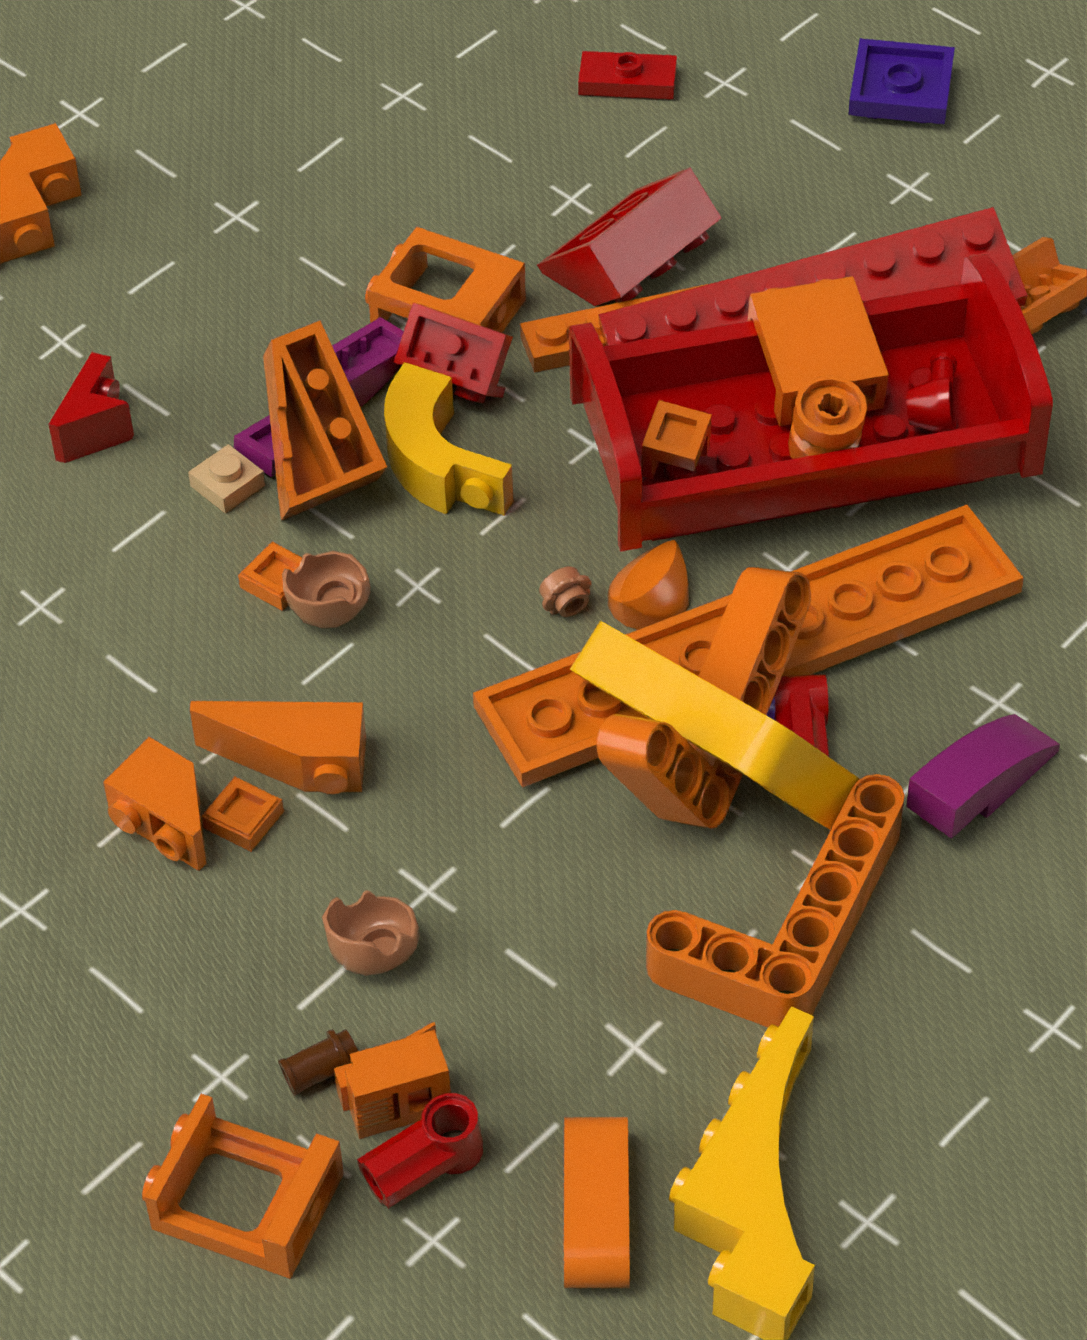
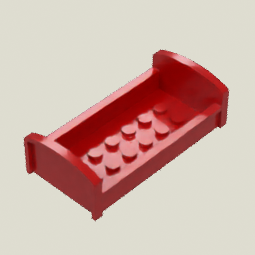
[569,254,1053,552]

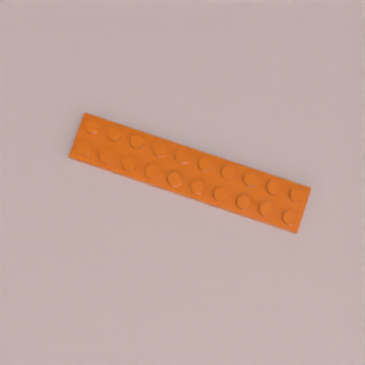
[473,504,1024,788]

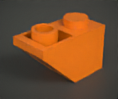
[103,737,207,871]

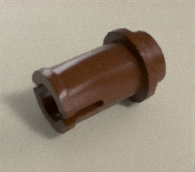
[278,1029,358,1096]

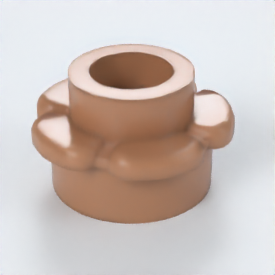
[539,566,592,617]

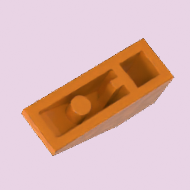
[190,701,366,794]

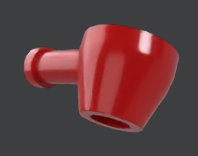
[906,352,957,432]

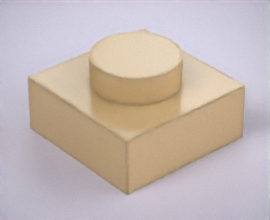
[188,444,265,514]

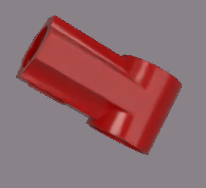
[774,675,829,757]
[357,1093,483,1209]

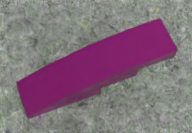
[234,317,404,477]

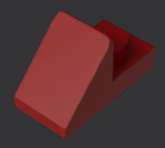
[48,352,134,463]

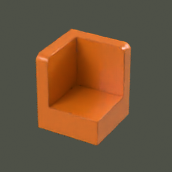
[642,400,712,480]

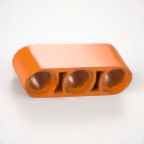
[564,1117,630,1288]

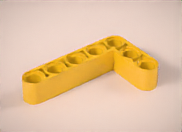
[570,621,860,830]

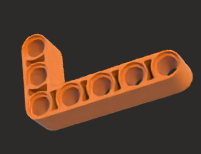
[597,567,811,829]
[646,774,905,1027]

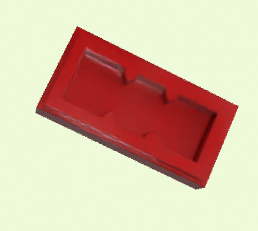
[578,51,677,100]

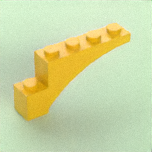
[669,1006,815,1340]

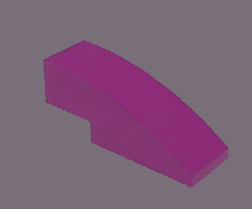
[906,714,1060,839]

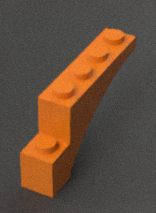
[0,123,82,264]

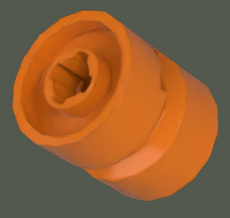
[788,375,867,459]

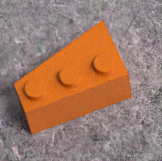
[263,320,387,521]

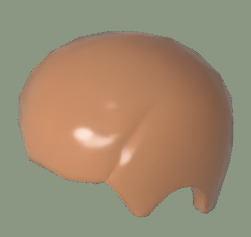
[282,551,371,629]
[322,890,420,976]

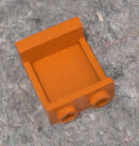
[747,276,889,427]

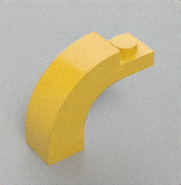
[384,362,513,516]

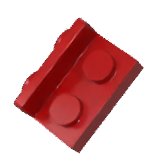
[394,303,513,403]

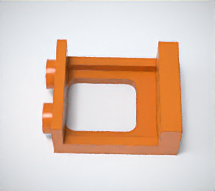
[365,227,526,332]
[142,1093,344,1279]

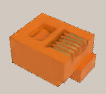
[334,1022,451,1139]

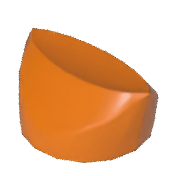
[608,540,689,630]

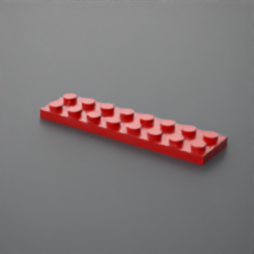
[598,207,1028,346]

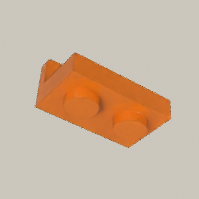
[1012,237,1087,334]

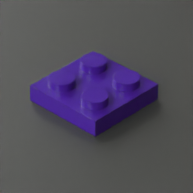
[848,38,955,124]

